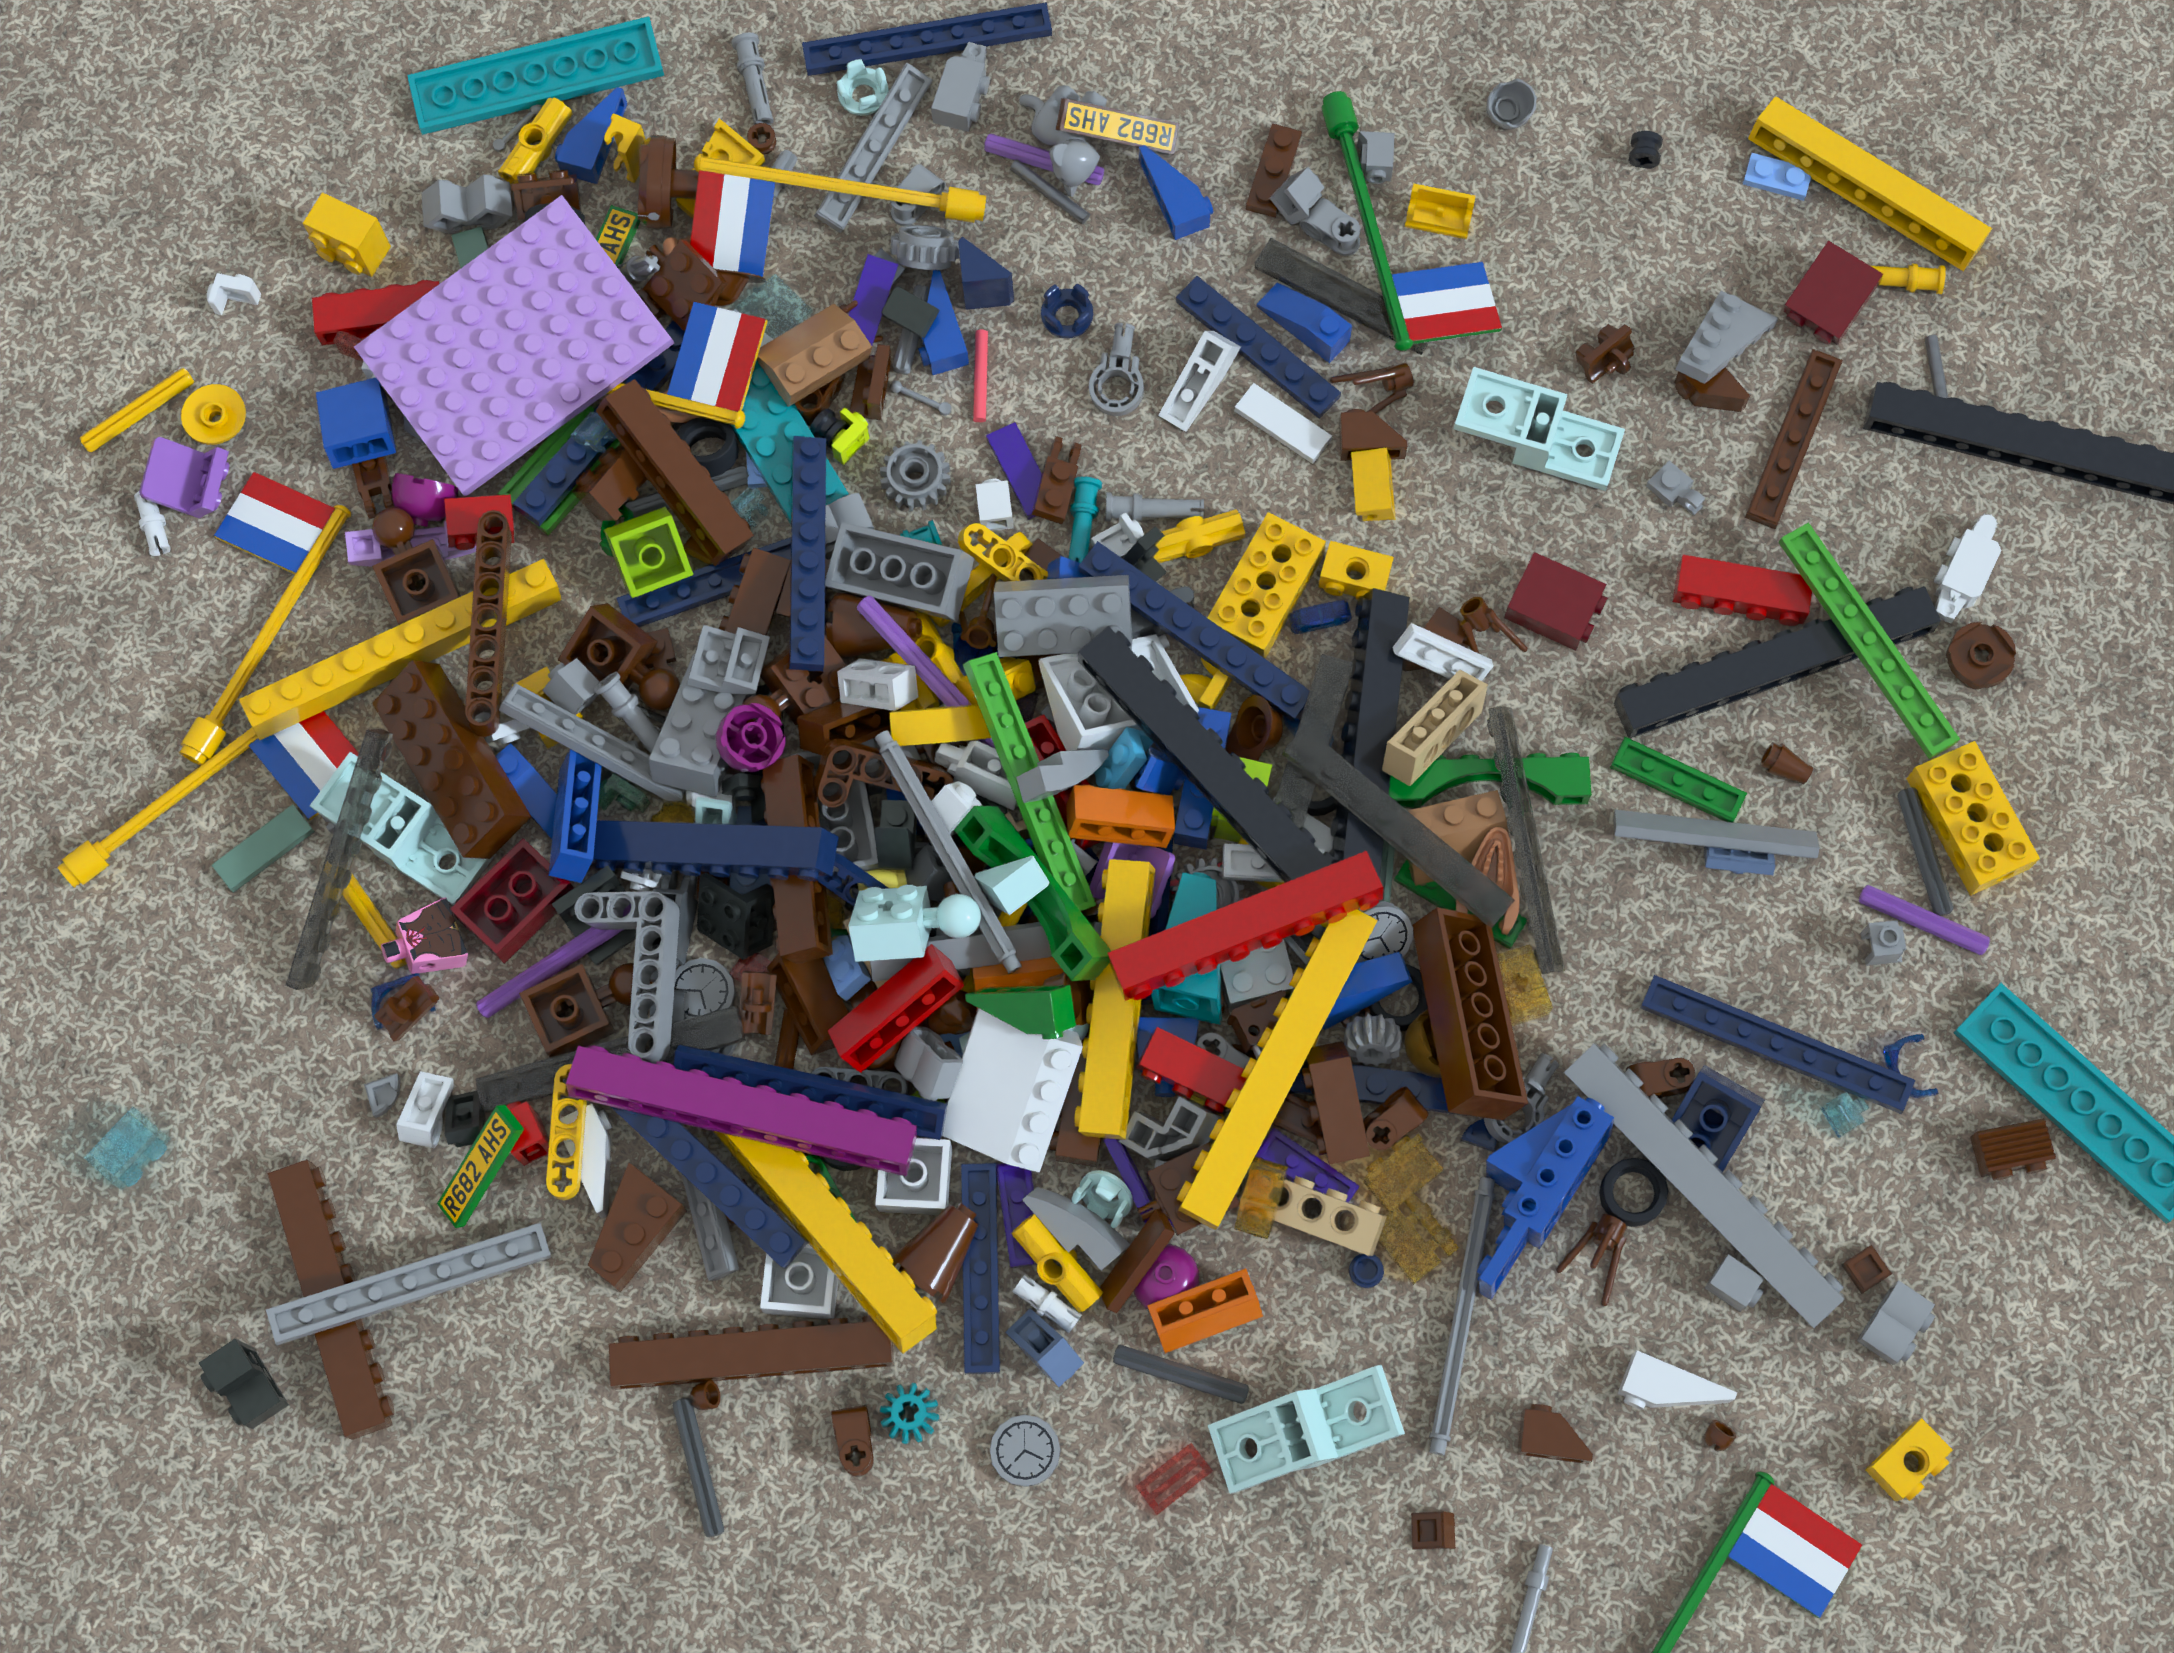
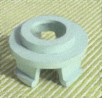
[837,59,889,116]
[1072,1170,1133,1228]

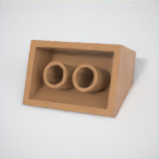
[757,304,872,407]
[1397,790,1509,886]

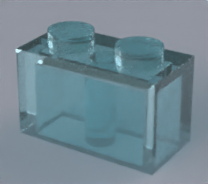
[84,1106,171,1190]

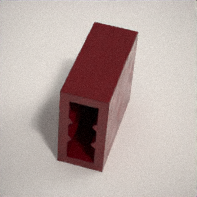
[1783,240,1883,345]
[1504,552,1608,651]

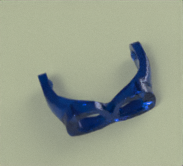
[371,973,436,1030]
[1883,1034,1939,1098]

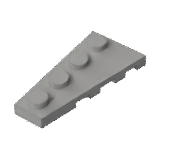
[1675,291,1779,384]

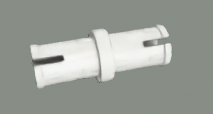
[134,491,171,556]
[1013,1274,1082,1333]

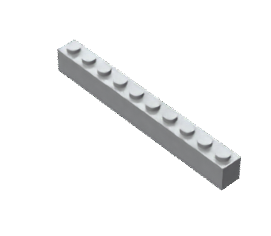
[1564,1043,1845,1328]

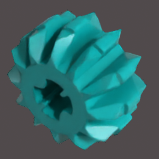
[880,1383,940,1445]

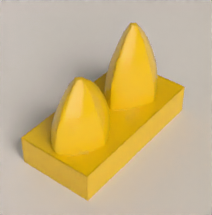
[1179,658,1232,710]

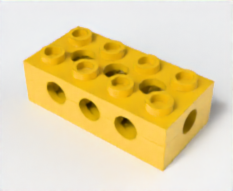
[1207,512,1326,658]
[1906,741,2040,896]

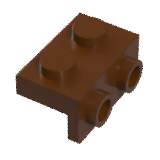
[510,170,582,220]

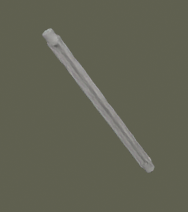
[875,730,1022,974]
[1429,1177,1495,1455]

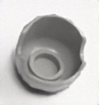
[1486,79,1537,129]

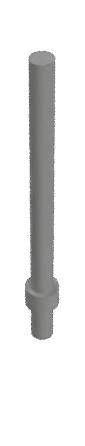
[1510,1544,1553,1653]

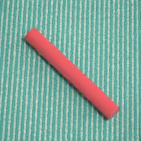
[973,329,988,422]

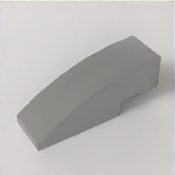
[1016,749,1109,803]
[1022,1187,1130,1270]

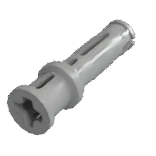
[731,32,774,125]
[1105,492,1204,522]
[594,672,660,753]

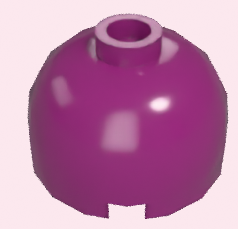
[392,473,459,527]
[715,703,786,772]
[1133,1244,1200,1310]

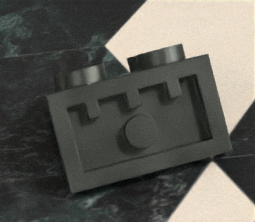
[552,865,636,965]
[697,873,775,960]

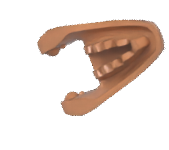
[1456,827,1520,935]

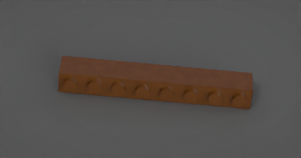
[267,1159,395,1440]
[608,1315,894,1390]

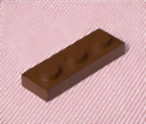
[1246,123,1302,218]

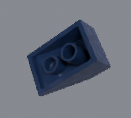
[1672,1065,1765,1172]

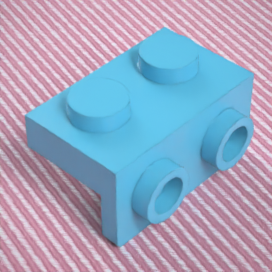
[1094,727,1153,789]

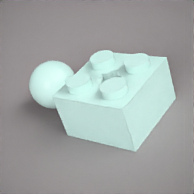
[848,885,981,962]

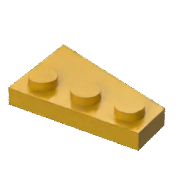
[676,118,765,219]

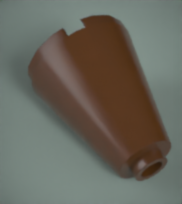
[826,593,922,659]
[892,1203,979,1304]

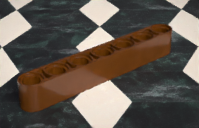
[465,510,512,737]

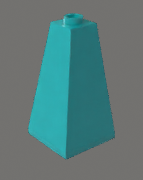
[1151,872,1222,1025]

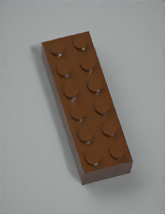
[372,660,532,859]
[1412,907,1528,1121]

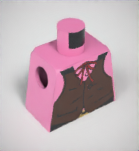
[381,897,468,974]

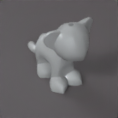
[1019,85,1107,197]

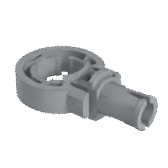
[1089,323,1144,416]
[1484,1053,1559,1144]

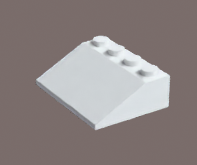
[1039,634,1199,751]
[942,1008,1083,1173]

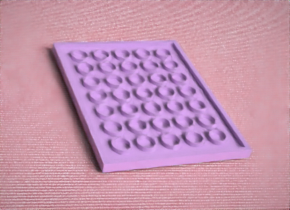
[354,195,674,497]

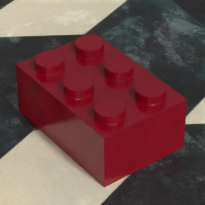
[450,838,574,964]

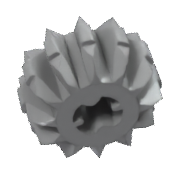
[1344,1013,1402,1067]

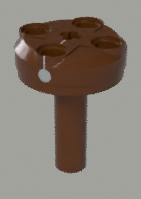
[638,135,699,229]

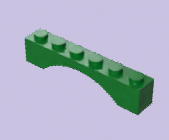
[1387,752,1592,808]
[954,806,1111,981]

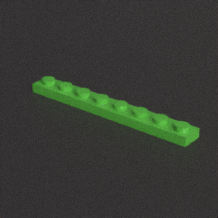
[1779,522,1960,759]
[963,652,1096,911]

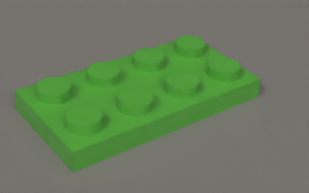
[497,406,620,536]

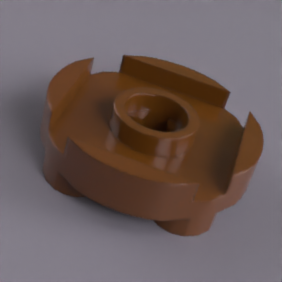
[1946,622,2016,690]

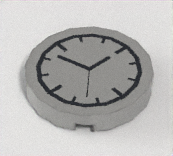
[1357,901,1413,963]
[674,958,736,1026]
[990,1415,1061,1487]

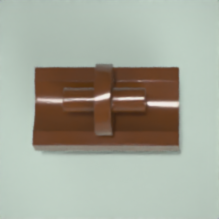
[1575,324,1635,384]
[738,971,777,1035]
[374,976,439,1042]

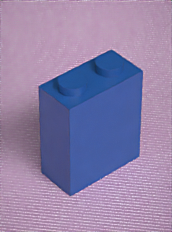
[316,377,396,469]

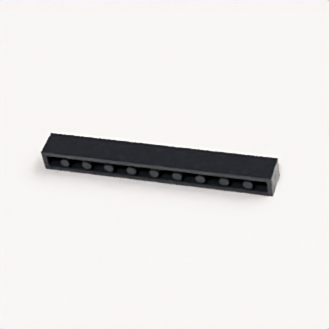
[1863,382,2174,505]
[1614,586,1941,739]
[1329,588,1410,879]
[1078,626,1337,883]

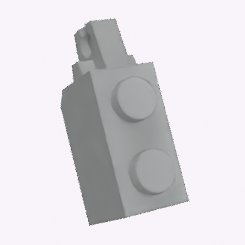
[931,42,990,132]

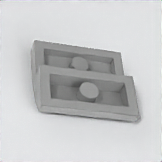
[686,625,770,694]

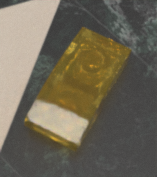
[1234,1157,1288,1239]

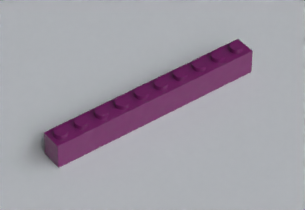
[566,1045,917,1176]

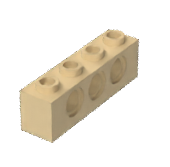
[1382,670,1488,786]
[1239,1164,1387,1256]

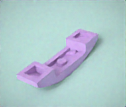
[345,521,476,567]

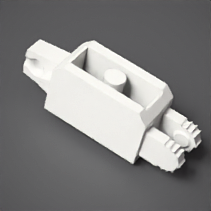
[1934,514,2001,623]
[935,741,1018,811]

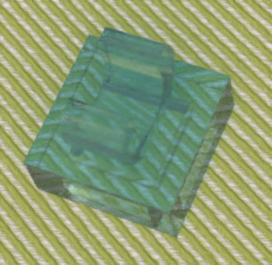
[571,412,616,453]
[731,487,769,527]
[1820,1092,1869,1138]

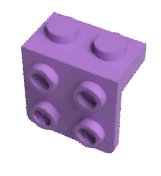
[139,437,229,518]
[1089,842,1175,918]

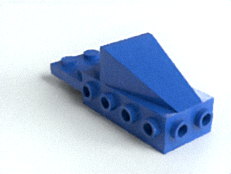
[1477,1096,1614,1300]

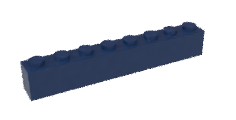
[592,820,839,881]

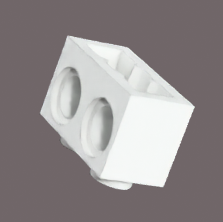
[837,658,918,711]

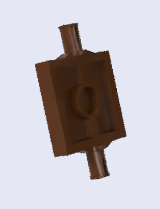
[643,240,728,331]
[1137,1142,1249,1236]

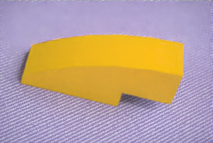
[889,704,991,746]

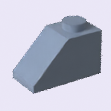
[1005,1308,1084,1387]

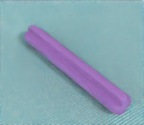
[984,133,1104,185]
[1859,885,1990,955]

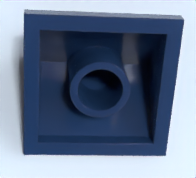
[958,237,1014,310]

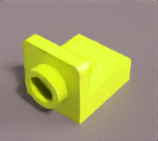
[831,407,870,465]

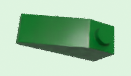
[965,985,1076,1039]

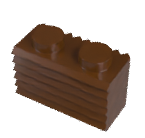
[1970,1118,2056,1181]

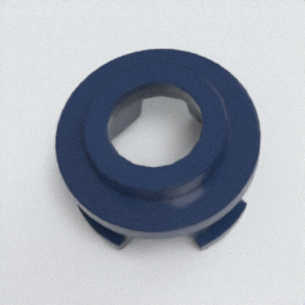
[1041,283,1093,339]

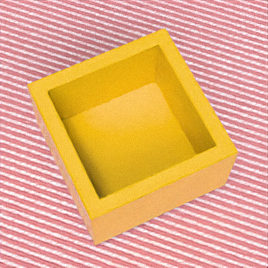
[303,192,391,277]

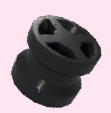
[1628,131,1663,169]
[810,408,850,449]

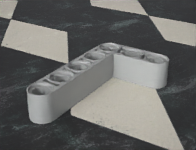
[574,891,680,1064]

